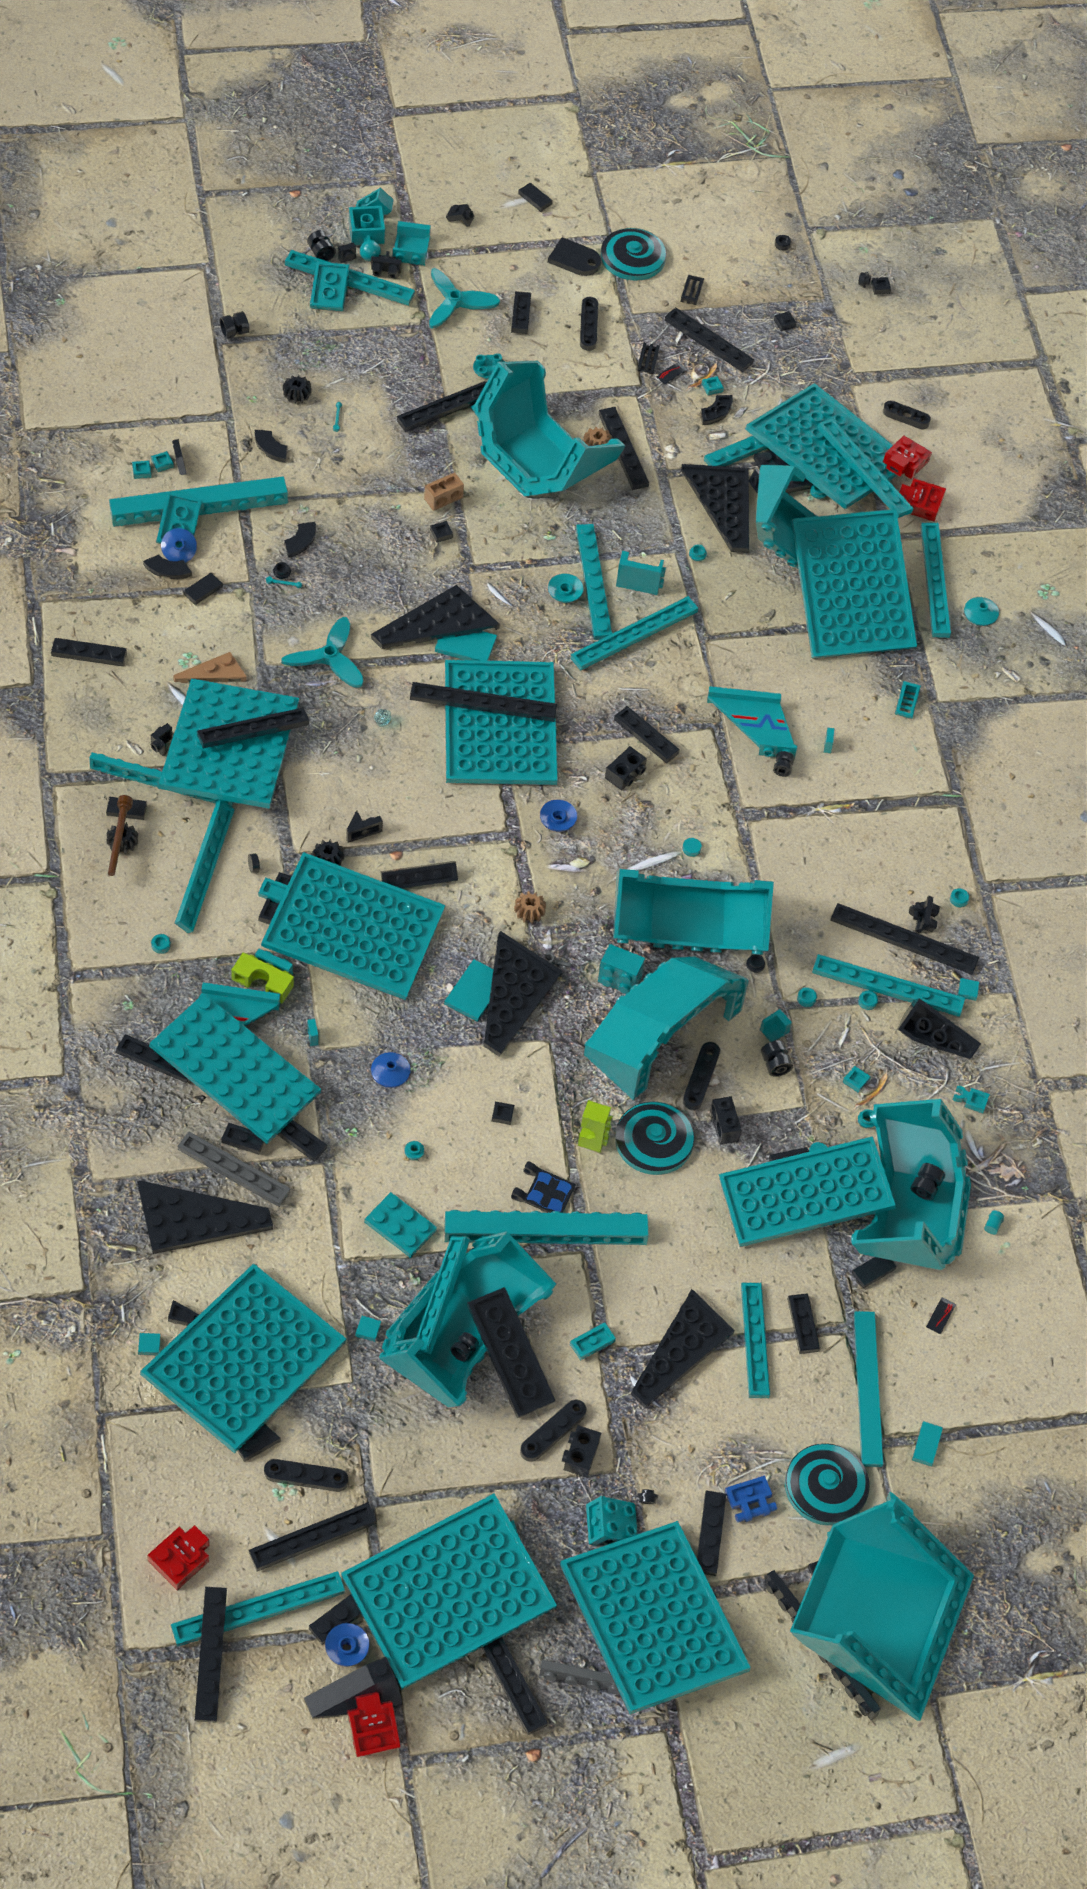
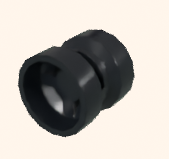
[773,751,794,777]
[450,1332,479,1362]

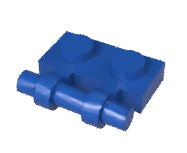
[725,1475,777,1523]

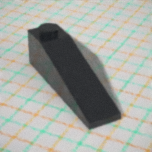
[897,998,981,1059]
[304,1657,403,1719]

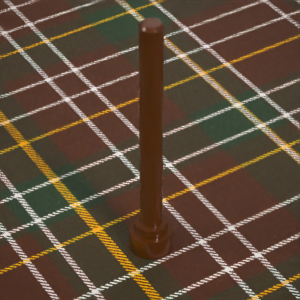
[108,795,133,876]

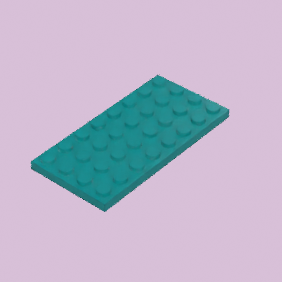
[149,993,321,1144]
[719,1136,896,1247]

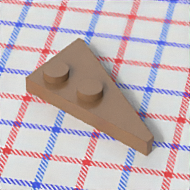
[173,652,247,683]

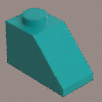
[356,187,394,216]

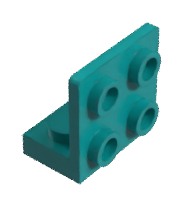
[586,1496,638,1546]

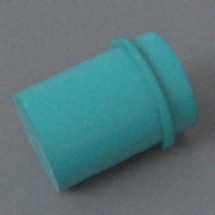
[984,1210,1004,1235]

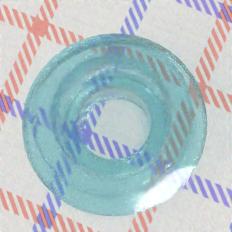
[374,709,391,727]

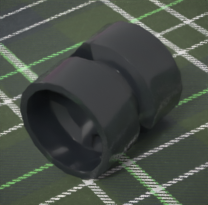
[307,230,336,261]
[219,311,250,339]
[761,1040,793,1077]
[910,1163,946,1201]

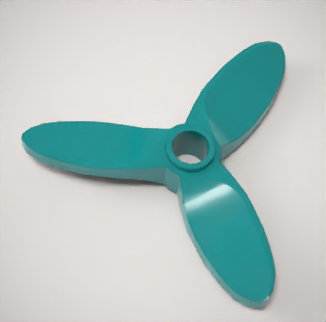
[429,268,500,329]
[281,617,363,688]

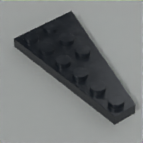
[631,1288,735,1409]

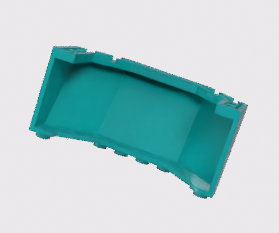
[475,360,625,497]
[756,465,816,572]
[613,869,774,955]
[584,956,749,1100]
[851,1099,971,1270]
[379,1232,557,1408]

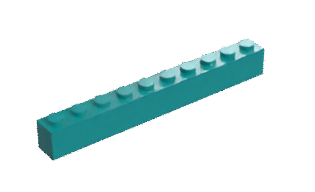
[109,476,288,527]
[444,1210,648,1245]

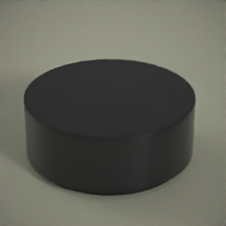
[775,235,791,251]
[248,853,260,873]

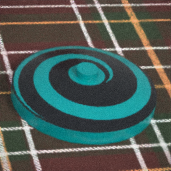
[600,228,667,281]
[615,1101,695,1175]
[785,1443,870,1526]

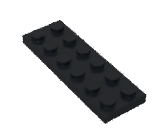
[466,1287,556,1418]

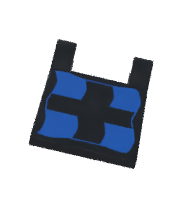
[511,1161,576,1213]

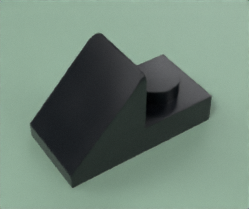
[346,810,383,843]

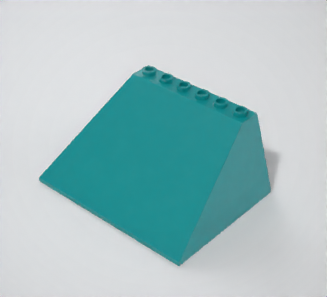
[790,1498,974,1721]

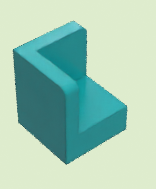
[760,1009,792,1042]

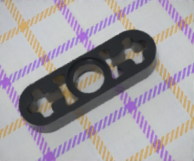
[883,400,931,430]

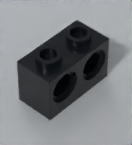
[605,746,647,791]
[710,1096,742,1145]
[561,1425,602,1478]

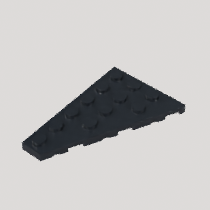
[681,464,749,553]
[371,585,500,649]
[483,931,563,1057]
[137,1181,273,1254]

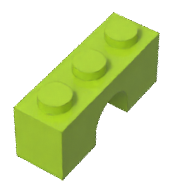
[231,952,294,1004]
[578,1100,613,1152]

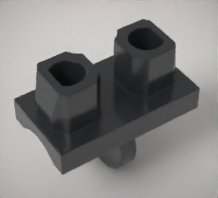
[371,251,401,279]
[909,895,940,933]

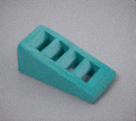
[895,681,921,719]

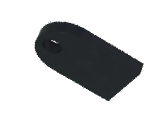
[547,237,601,276]

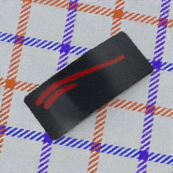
[656,362,688,385]
[926,1297,956,1334]

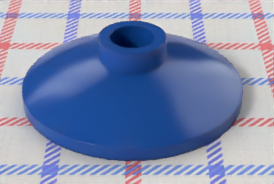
[161,528,197,563]
[540,800,577,832]
[371,1052,410,1088]
[325,1623,369,1667]

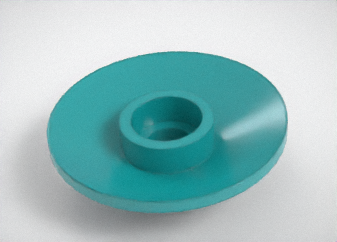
[548,573,583,603]
[964,597,999,626]

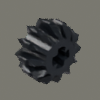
[283,375,312,404]
[106,822,138,854]
[312,839,344,866]

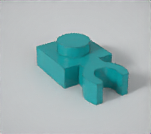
[952,1086,990,1114]

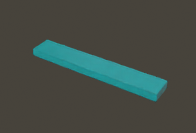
[416,1236,470,1354]
[741,1283,770,1398]

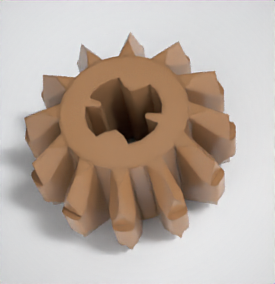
[583,426,612,446]
[514,891,546,924]

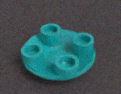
[473,353,505,379]

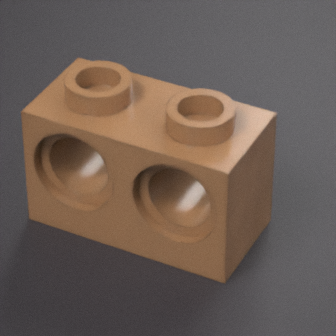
[424,472,464,511]

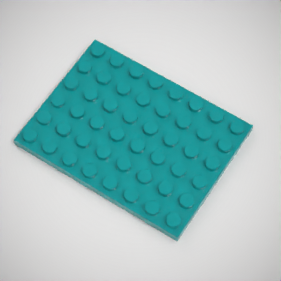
[745,383,898,509]
[792,509,917,658]
[445,660,558,785]
[158,678,299,809]
[261,852,445,1000]
[140,1263,347,1454]
[341,1493,557,1690]
[560,1521,751,1715]

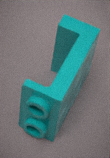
[392,221,431,266]
[616,551,666,595]

